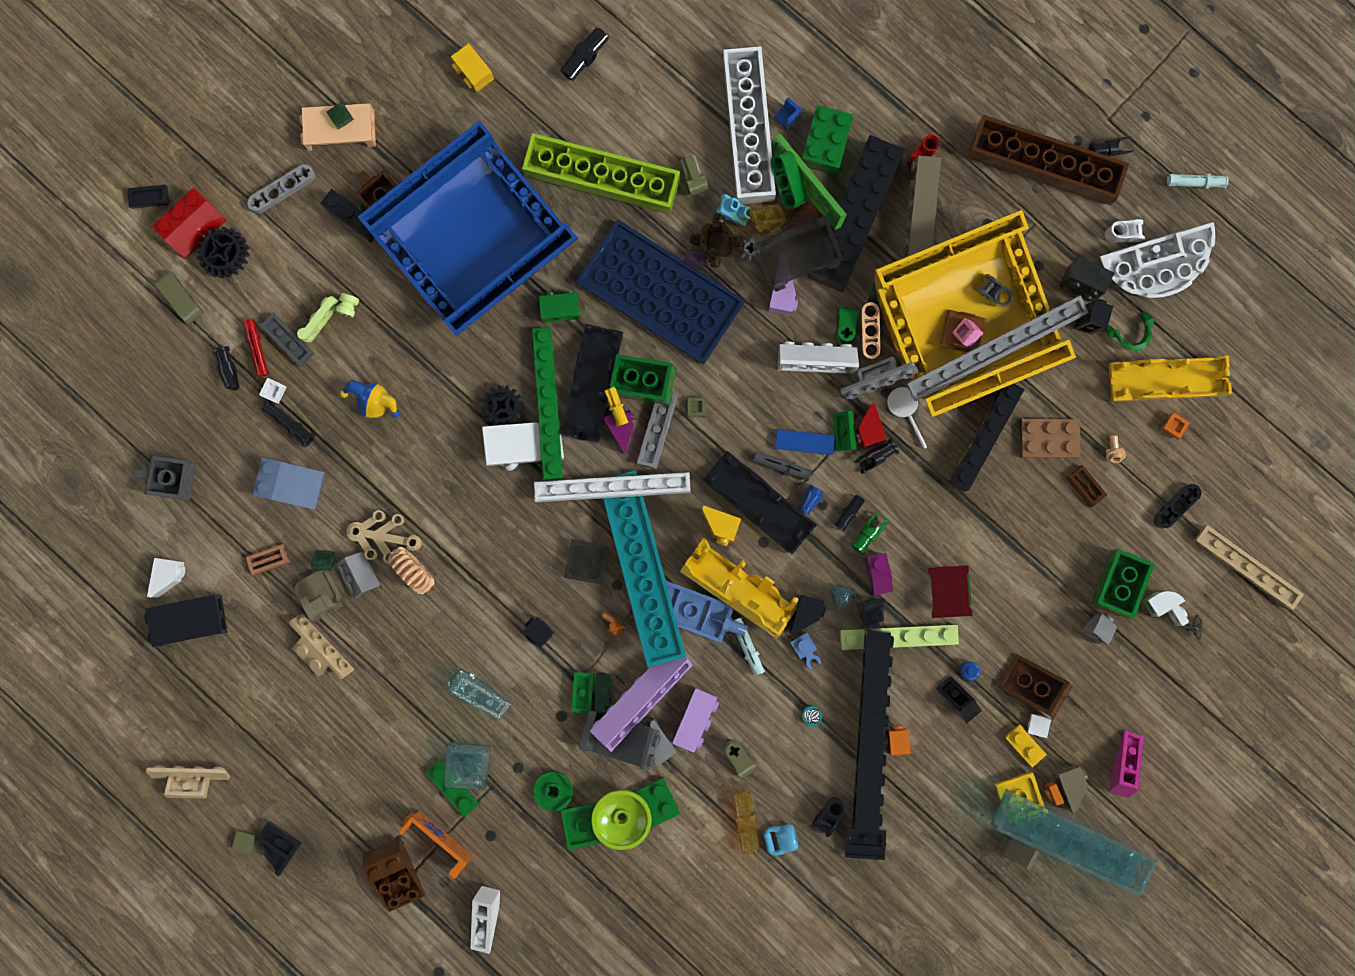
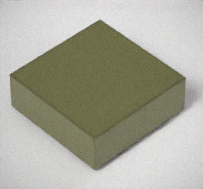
[687,397,706,418]
[231,830,257,855]

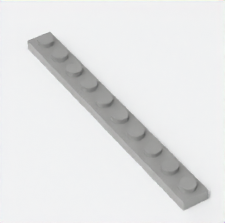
[906,295,1089,401]

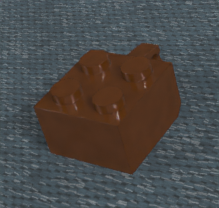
[355,170,397,209]

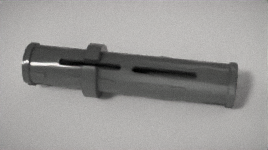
[753,451,812,481]

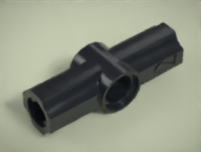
[560,27,609,81]

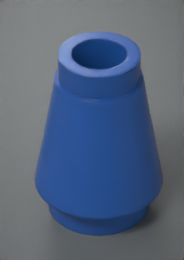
[799,484,824,514]

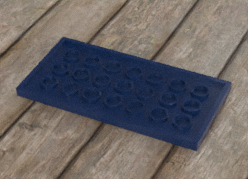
[576,219,746,365]

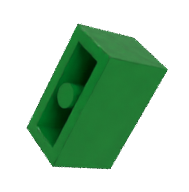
[539,290,581,323]

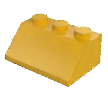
[701,505,741,546]

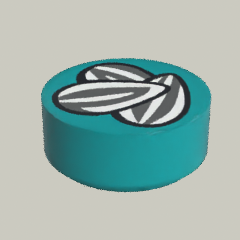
[802,706,822,726]

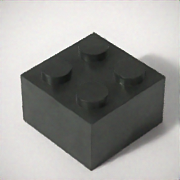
[1059,256,1115,302]

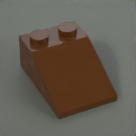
[997,654,1072,721]

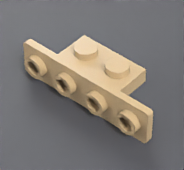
[289,614,354,679]
[146,765,230,799]

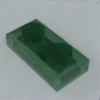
[595,672,613,714]

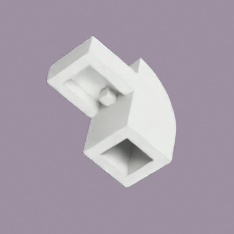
[1142,591,1189,626]

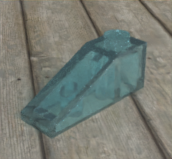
[448,667,511,719]

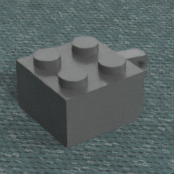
[134,456,196,501]

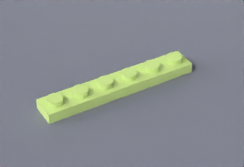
[840,625,959,650]

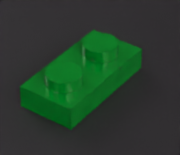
[833,411,856,452]
[571,672,594,713]

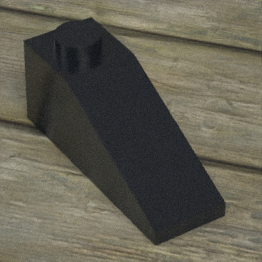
[856,598,884,629]

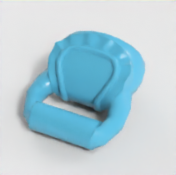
[763,824,799,856]

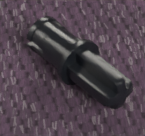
[834,495,865,532]

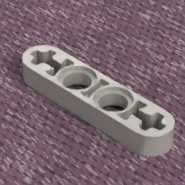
[247,164,315,214]

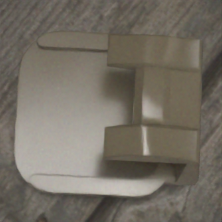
[294,570,343,622]

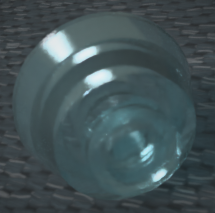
[830,587,857,607]

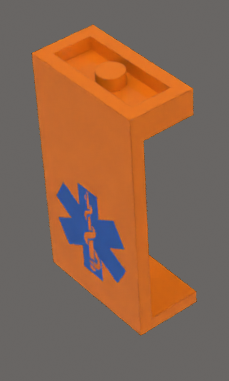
[399,811,473,879]

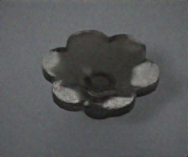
[1186,615,1203,640]

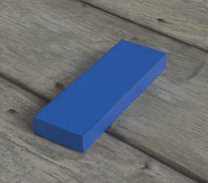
[775,430,835,455]

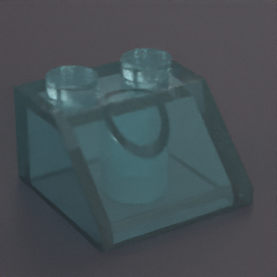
[445,742,491,790]

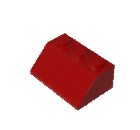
[151,187,227,259]

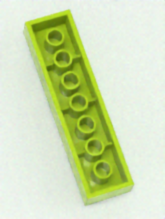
[522,133,680,214]

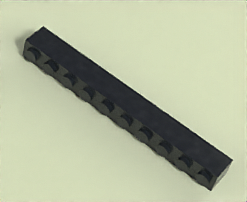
[852,630,894,832]

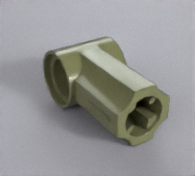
[680,155,709,196]

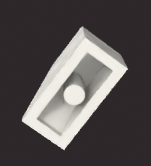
[147,558,185,597]

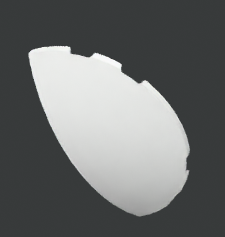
[1099,222,1215,298]

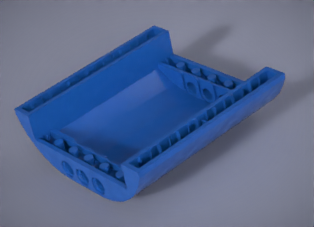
[358,120,578,337]

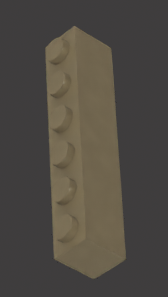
[902,156,941,259]

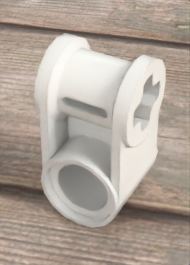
[1105,219,1145,243]

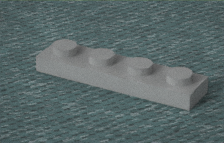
[637,393,678,469]

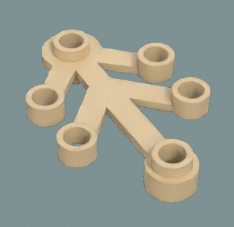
[347,510,422,564]

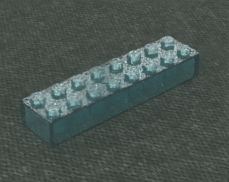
[990,789,1157,897]

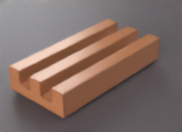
[245,544,290,575]

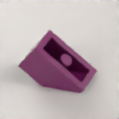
[603,407,635,453]
[864,553,893,596]

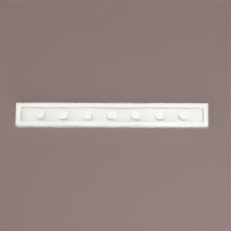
[534,472,691,502]

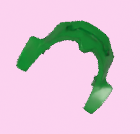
[1105,312,1154,352]

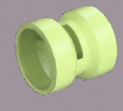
[335,293,359,318]

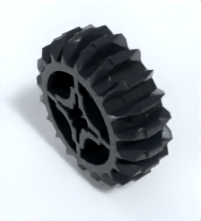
[196,227,250,279]

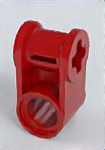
[907,134,940,165]

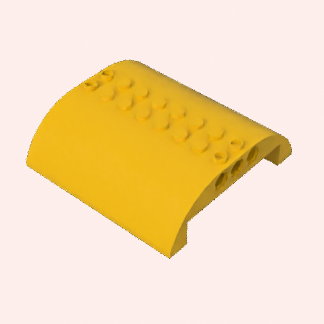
[875,210,1076,417]

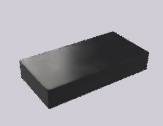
[128,185,169,209]

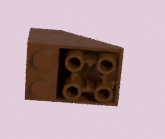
[362,838,425,912]

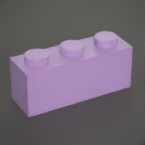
[672,687,719,753]

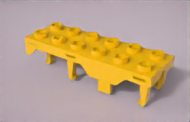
[1108,355,1232,402]
[680,538,799,639]

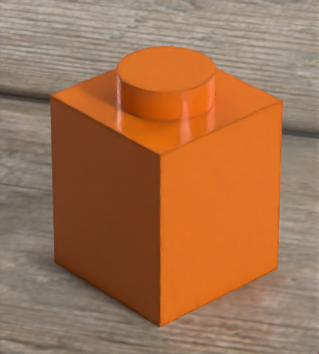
[886,725,911,756]

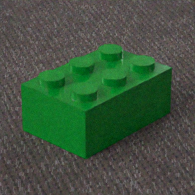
[802,105,854,175]
[609,354,677,406]
[1090,549,1155,619]

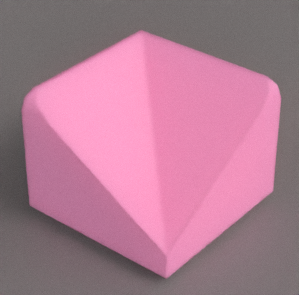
[952,318,983,347]

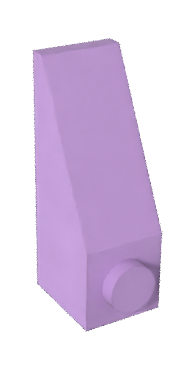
[768,252,798,316]

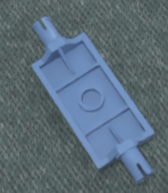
[666,581,748,643]

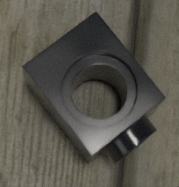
[523,617,556,647]

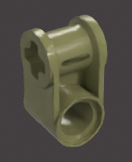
[724,740,758,779]

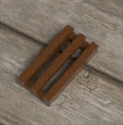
[1066,465,1107,507]

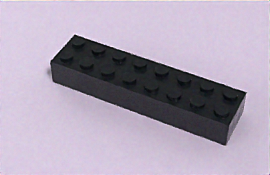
[808,135,905,292]

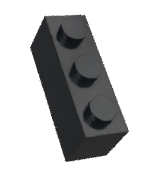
[320,189,375,243]

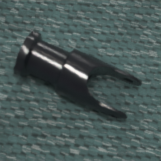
[1088,137,1134,157]
[212,346,239,391]
[854,438,899,474]

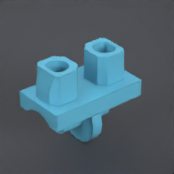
[717,194,753,227]

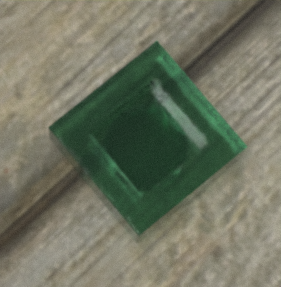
[326,102,354,130]
[311,551,336,571]

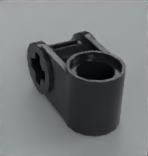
[811,797,845,838]

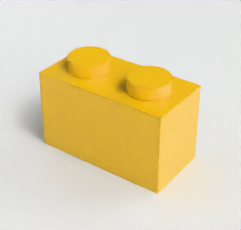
[451,43,494,93]

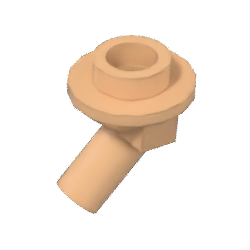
[1106,435,1126,463]

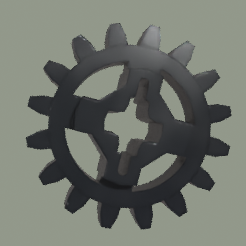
[481,385,524,426]

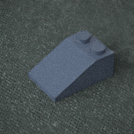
[253,458,325,510]

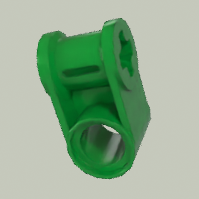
[836,307,859,345]

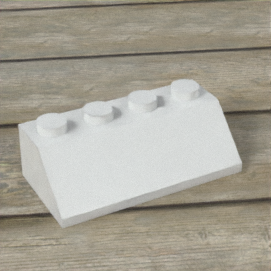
[778,342,859,374]

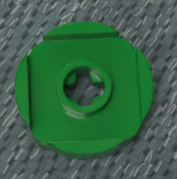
[534,771,573,811]

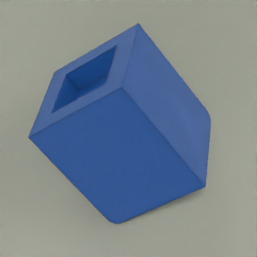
[774,97,802,131]

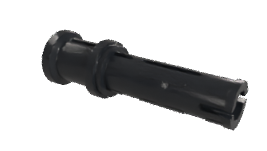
[262,401,315,448]

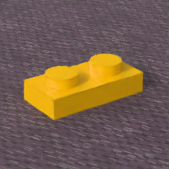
[1004,724,1047,768]

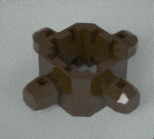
[690,213,744,267]

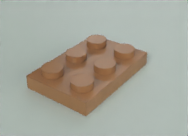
[1020,419,1081,458]

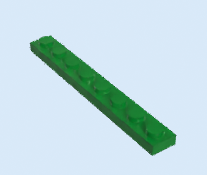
[531,328,563,480]

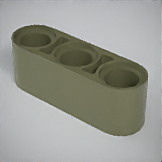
[154,271,204,325]

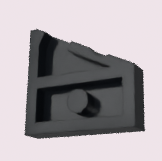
[256,821,302,877]

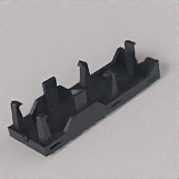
[560,324,623,444]
[702,451,817,555]

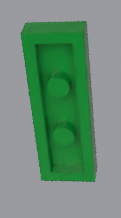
[426,759,480,818]

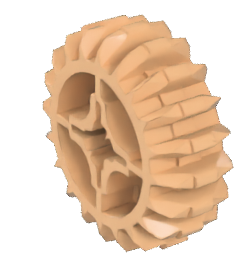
[388,547,434,595]

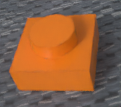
[1161,412,1190,440]
[1044,782,1064,806]

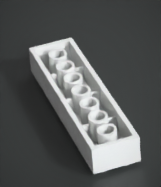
[723,47,776,204]

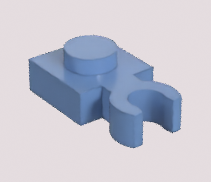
[790,632,821,669]

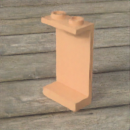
[299,103,376,151]

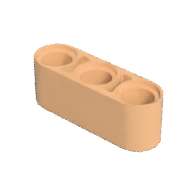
[861,302,880,359]

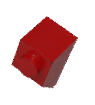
[855,403,887,448]

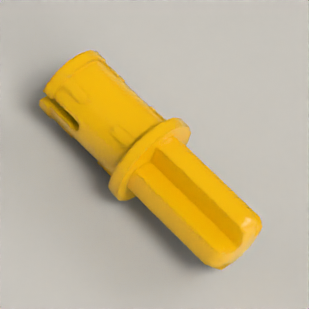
[605,387,629,426]

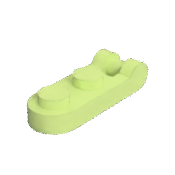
[297,296,339,343]

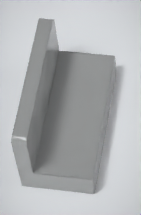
[336,551,380,599]

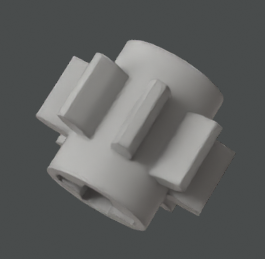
[739,238,763,263]

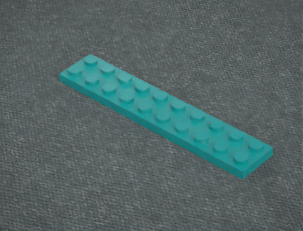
[603,470,686,668]

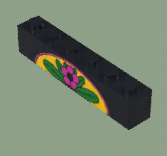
[947,384,1025,492]

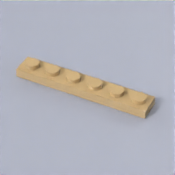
[1194,525,1304,610]

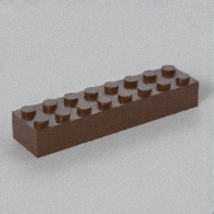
[967,115,1129,206]

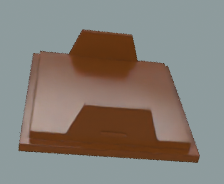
[939,309,986,353]

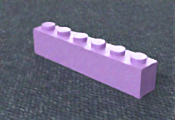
[590,657,692,752]

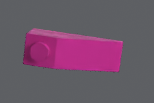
[1109,730,1144,798]

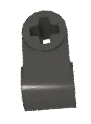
[975,274,1013,308]

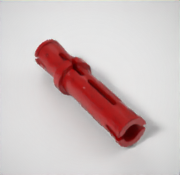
[242,319,269,377]

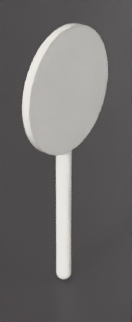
[887,387,927,449]

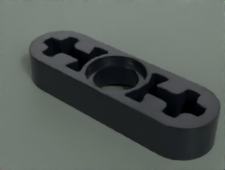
[1154,484,1202,529]

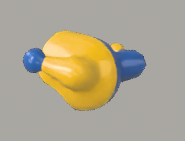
[340,380,400,418]

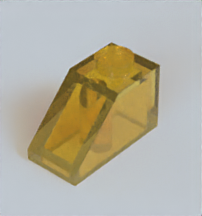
[747,204,787,235]

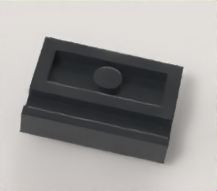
[844,827,887,860]

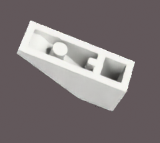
[470,886,500,954]

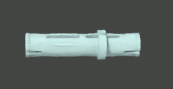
[1167,173,1229,189]
[734,617,765,676]

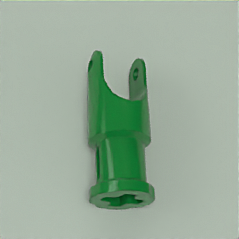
[850,512,889,555]

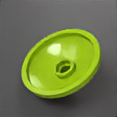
[592,790,652,850]

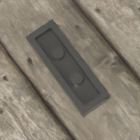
[260,312,315,367]

